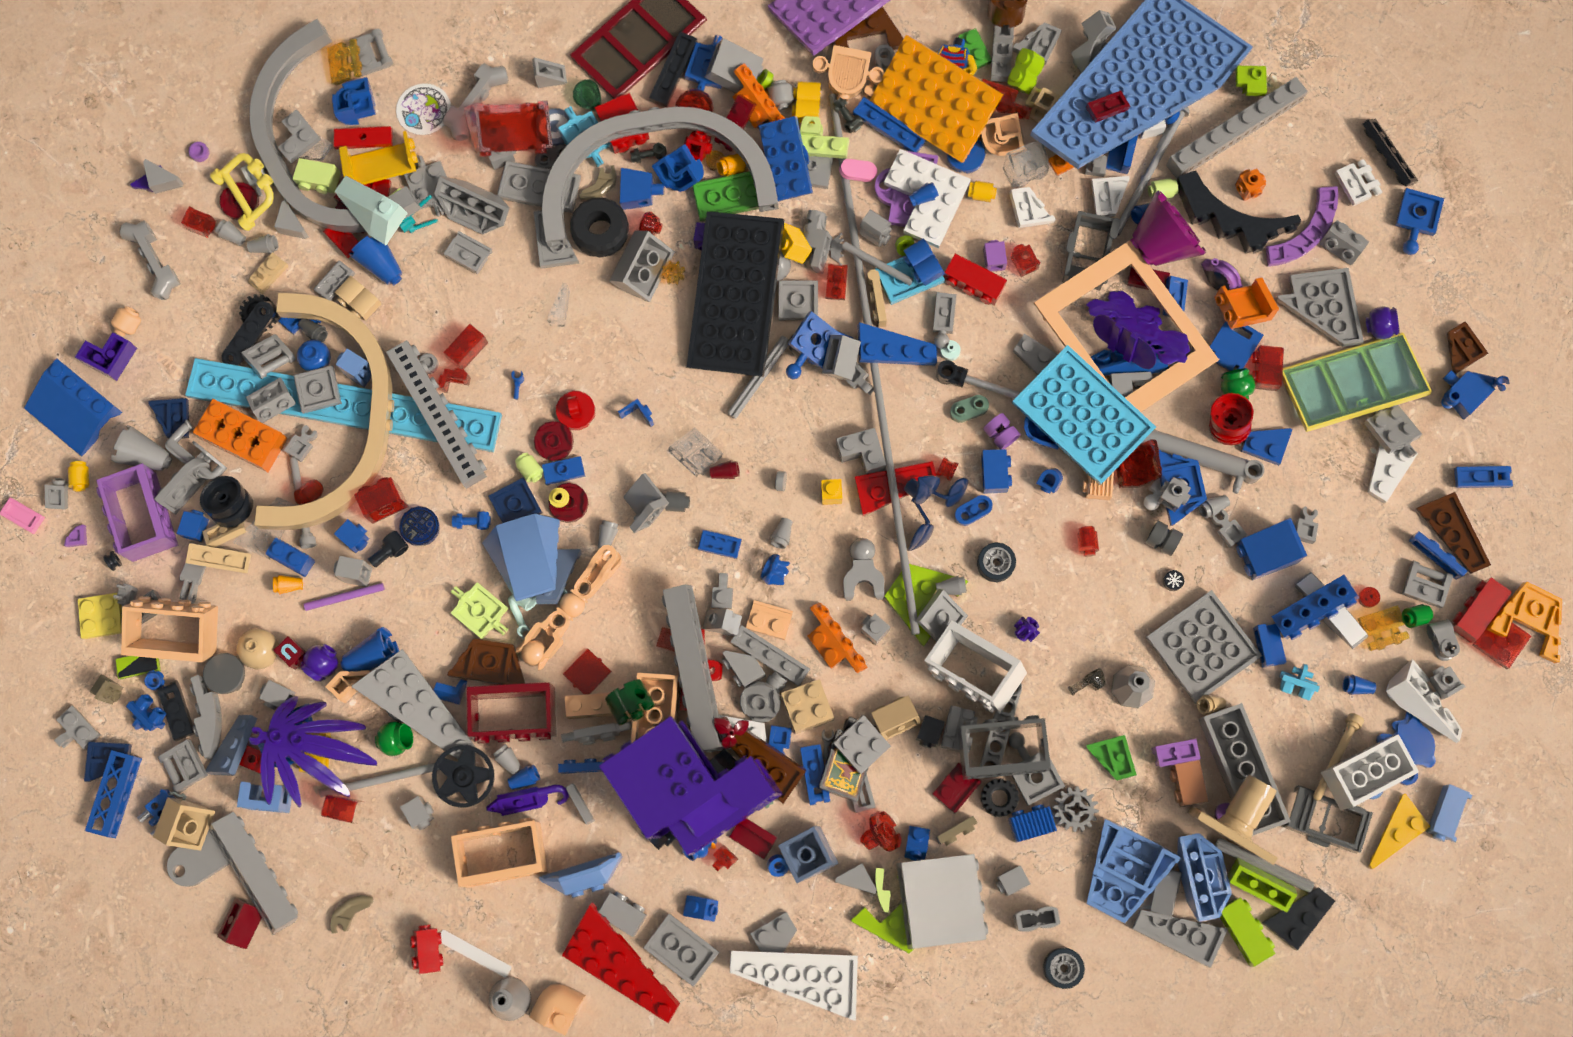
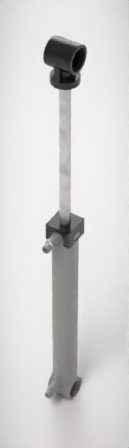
[937,359,1264,494]

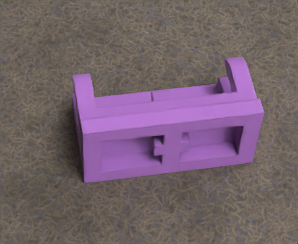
[1151,739,1201,767]

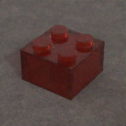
[354,477,409,524]

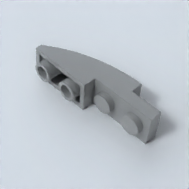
[190,675,222,760]

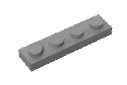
[731,625,810,686]

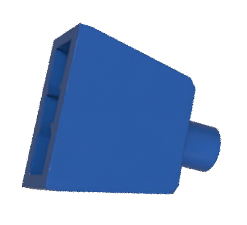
[620,168,664,210]

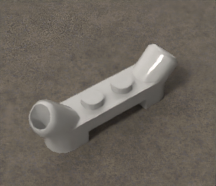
[443,63,508,141]
[120,220,181,300]

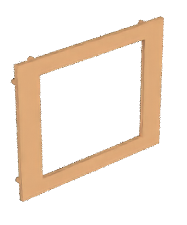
[1034,240,1219,412]

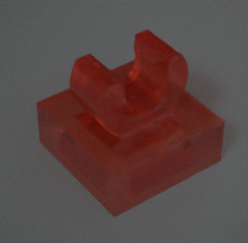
[712,845,739,872]

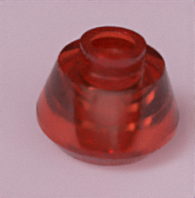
[639,211,663,236]

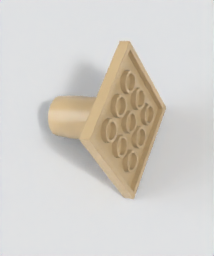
[1188,775,1278,865]

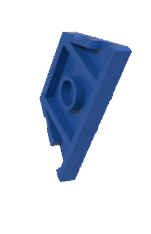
[1153,449,1207,526]

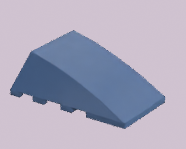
[482,514,560,602]
[1087,819,1182,923]

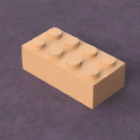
[631,673,679,743]

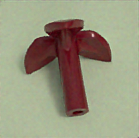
[714,717,749,749]

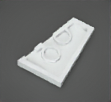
[1367,444,1418,504]

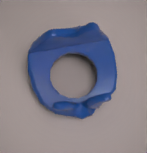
[760,554,790,585]

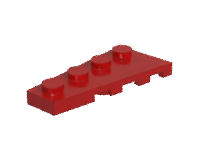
[855,461,936,516]

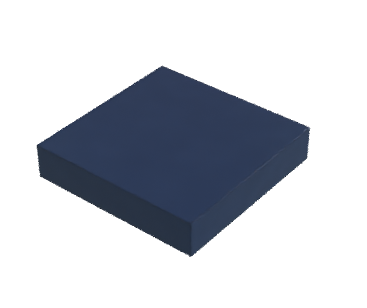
[488,477,543,523]

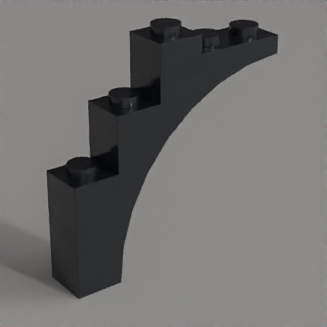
[1176,170,1301,254]

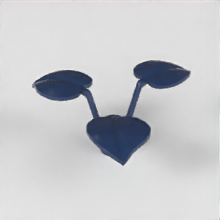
[904,476,969,551]

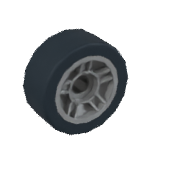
[977,542,1016,583]
[1043,948,1085,989]

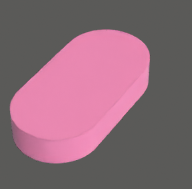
[839,159,877,182]

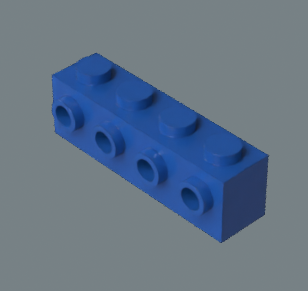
[1271,575,1360,640]

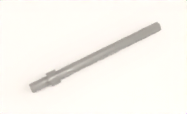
[319,763,440,798]

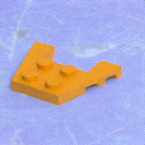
[1487,582,1562,663]

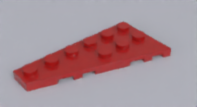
[562,902,680,1023]

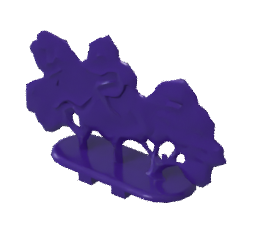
[1086,291,1190,369]

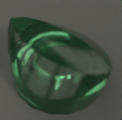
[573,79,601,111]

